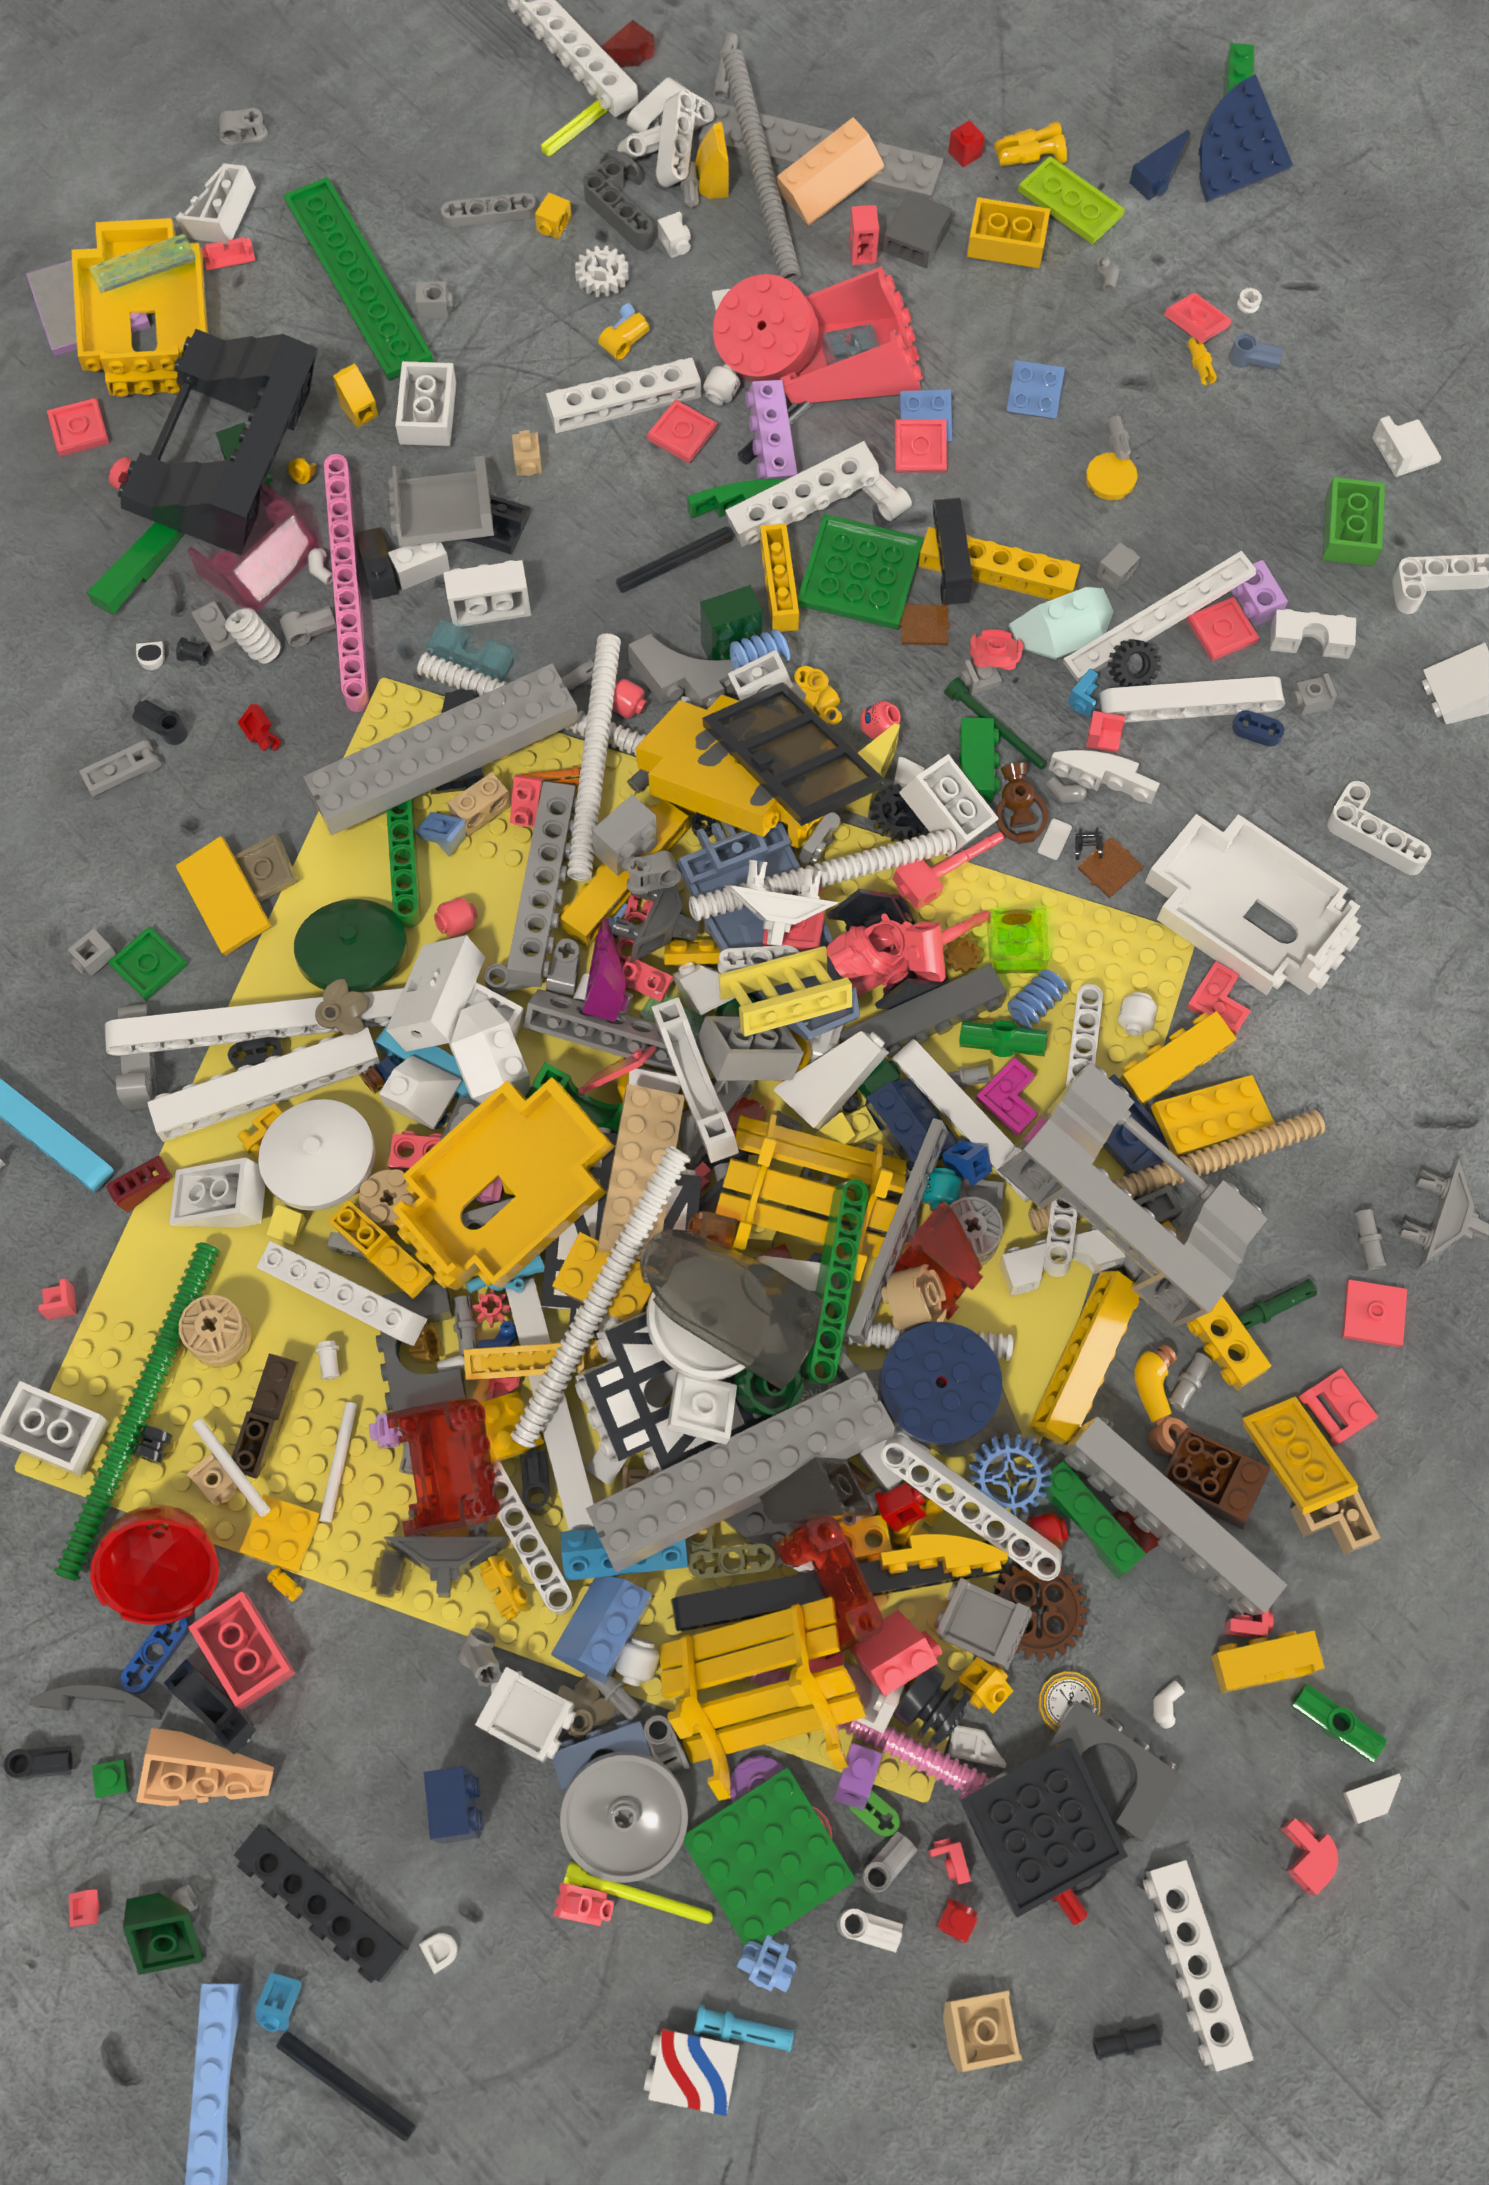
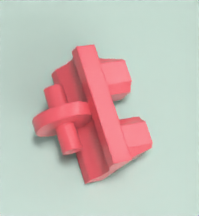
[510,774,542,827]
[622,956,674,1003]
[553,1883,614,1926]

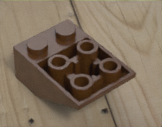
[1164,1428,1271,1530]

